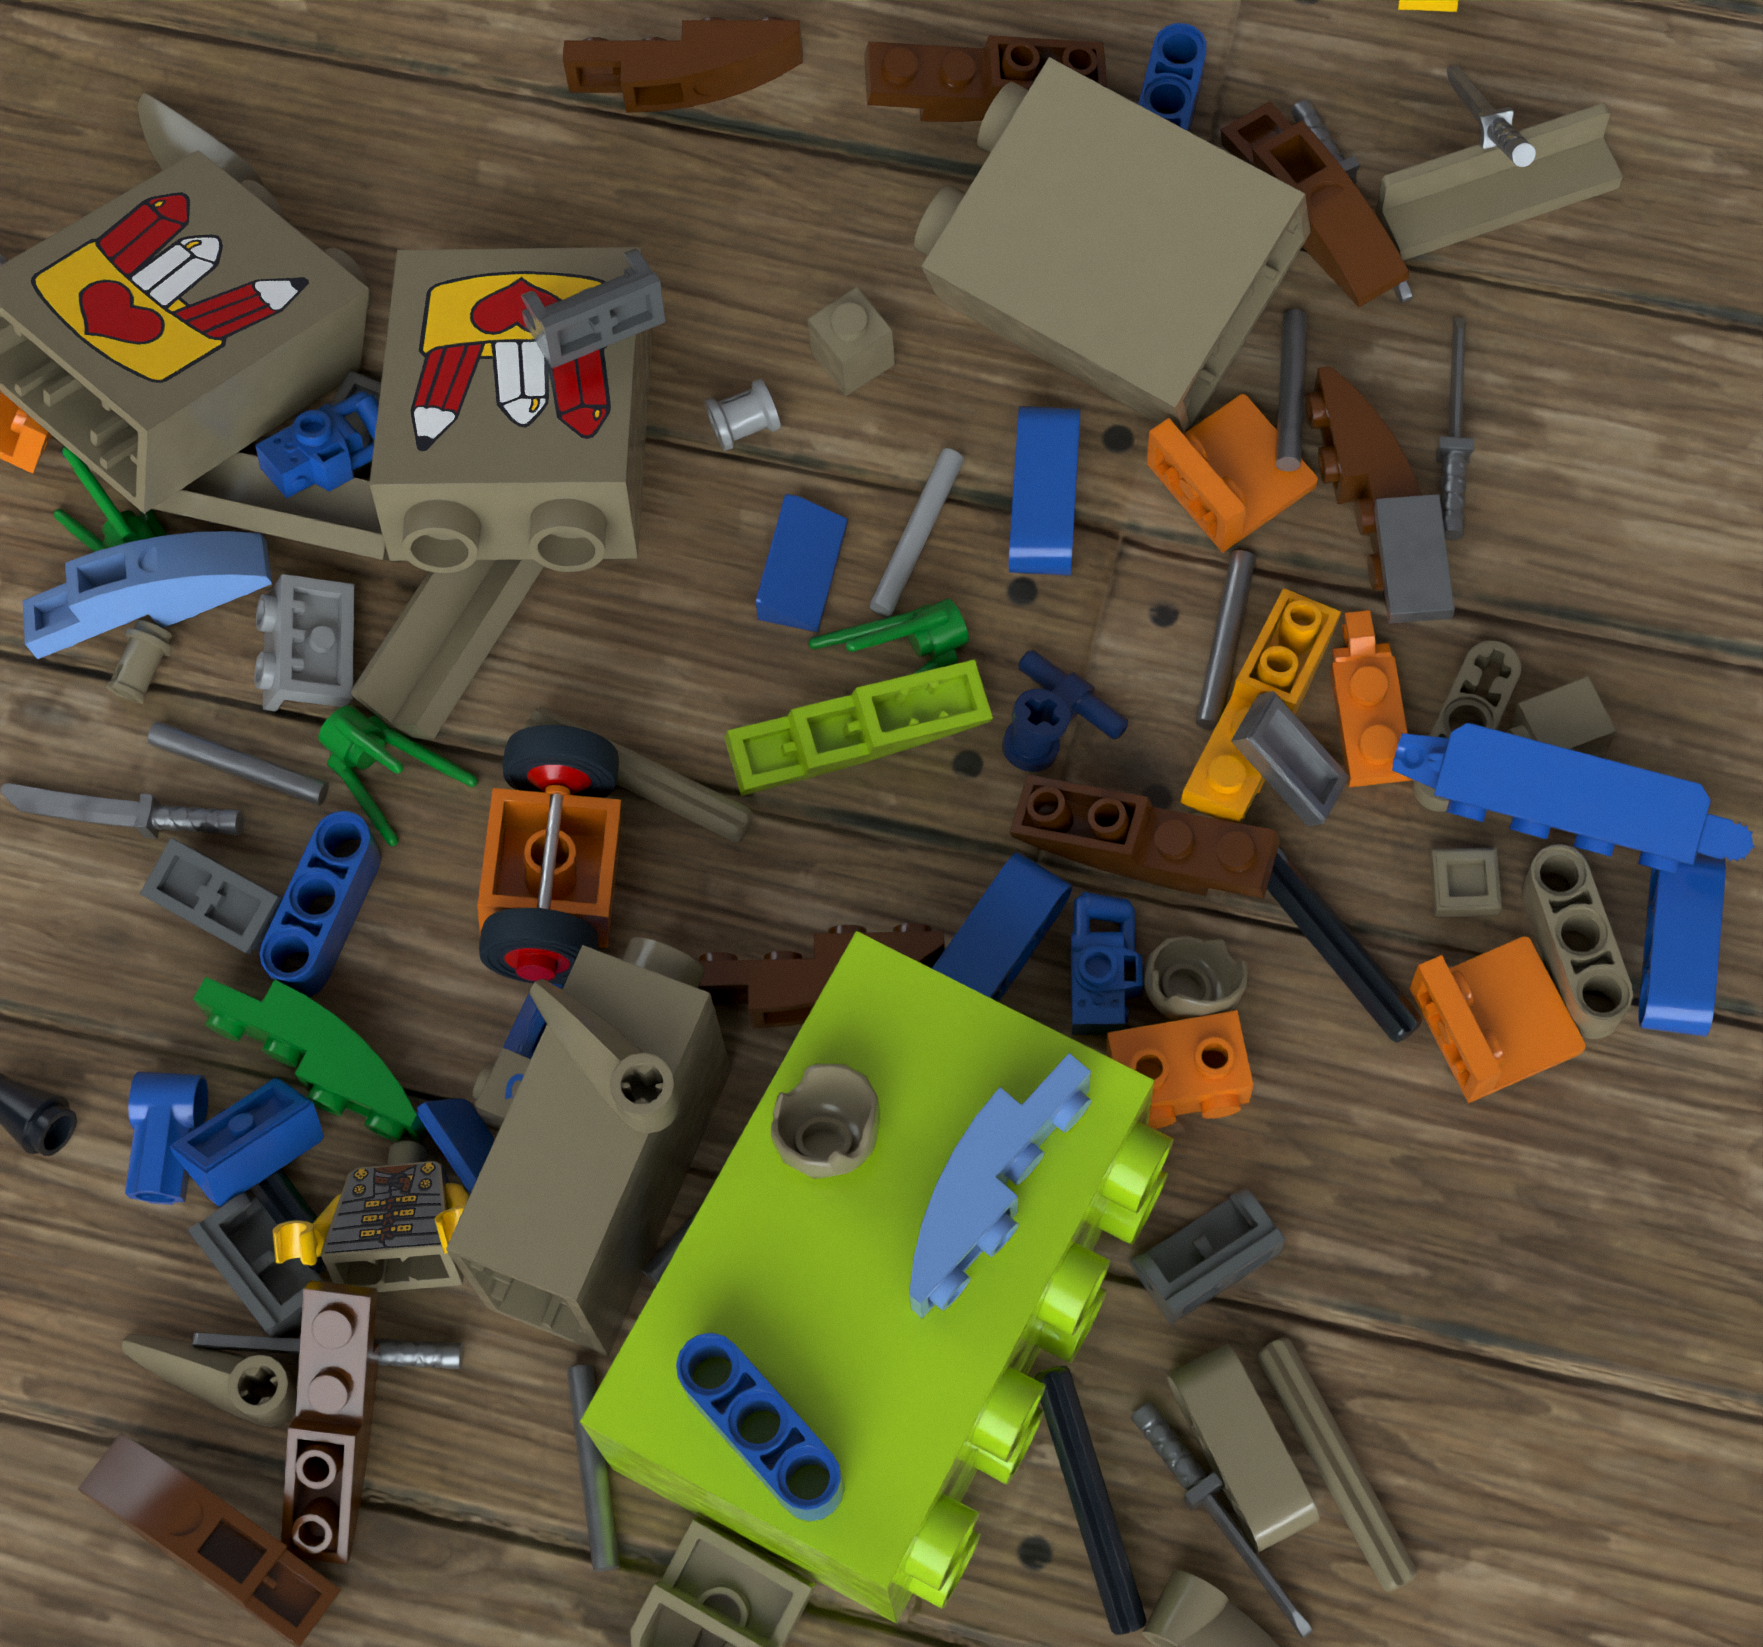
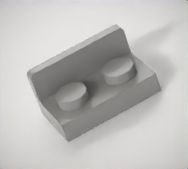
[254,574,354,711]

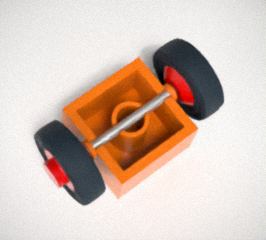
[477,725,621,984]

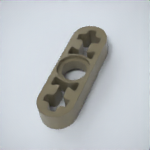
[1412,641,1521,812]

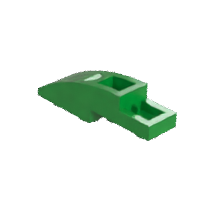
[193,976,428,1143]

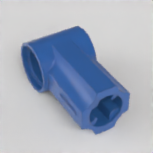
[125,1071,208,1205]

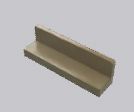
[1375,103,1623,261]
[152,452,400,563]
[351,559,544,740]

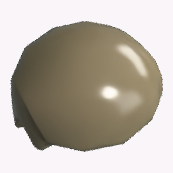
[1145,935,1249,1021]
[771,1064,880,1179]

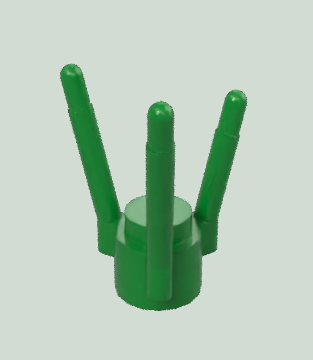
[53,446,168,552]
[808,598,969,674]
[318,705,478,847]

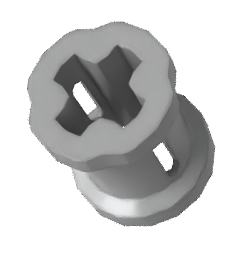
[704,378,781,451]

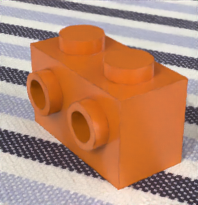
[1106,1010,1254,1129]

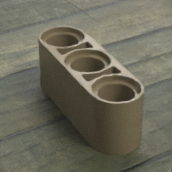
[1522,844,1633,1039]
[1166,1344,1320,1552]

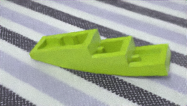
[724,659,993,796]

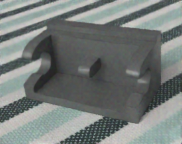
[521,248,666,369]
[140,838,283,955]
[1129,1188,1285,1325]
[187,1193,324,1338]

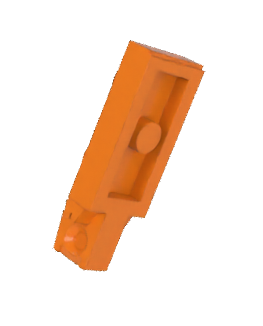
[1330,610,1412,787]

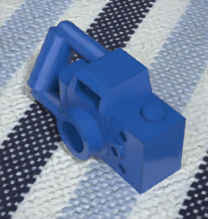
[256,391,379,499]
[1071,892,1143,1035]

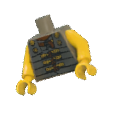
[272,1141,470,1292]

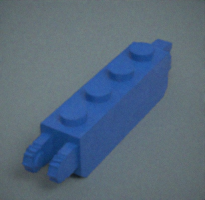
[1392,723,1755,874]

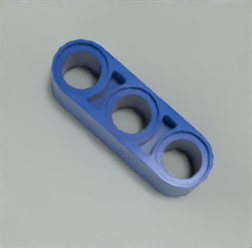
[1138,23,1207,132]
[1009,406,1080,576]
[259,811,381,997]
[932,852,1073,1002]
[1638,853,1726,1037]
[676,1333,844,1521]

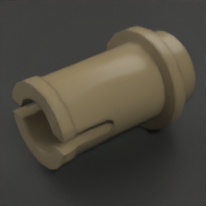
[106,620,173,704]

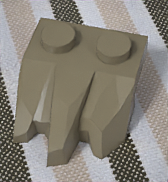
[630,1517,817,1647]

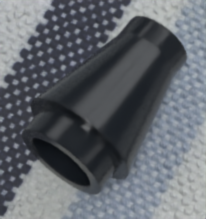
[0,1073,77,1156]

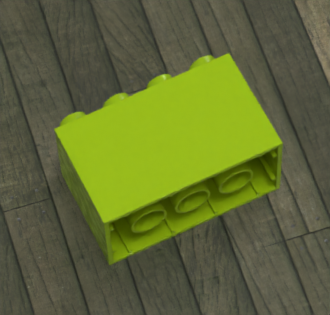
[580,931,1174,1624]

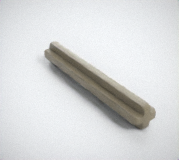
[525,707,753,842]
[1258,1337,1417,1592]

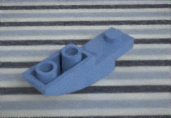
[22,531,272,659]
[909,1053,1092,1319]

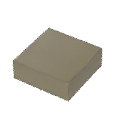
[1430,848,1502,918]

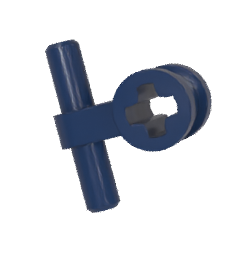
[1002,650,1128,772]

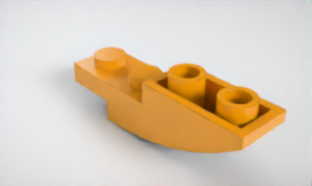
[1180,588,1341,824]

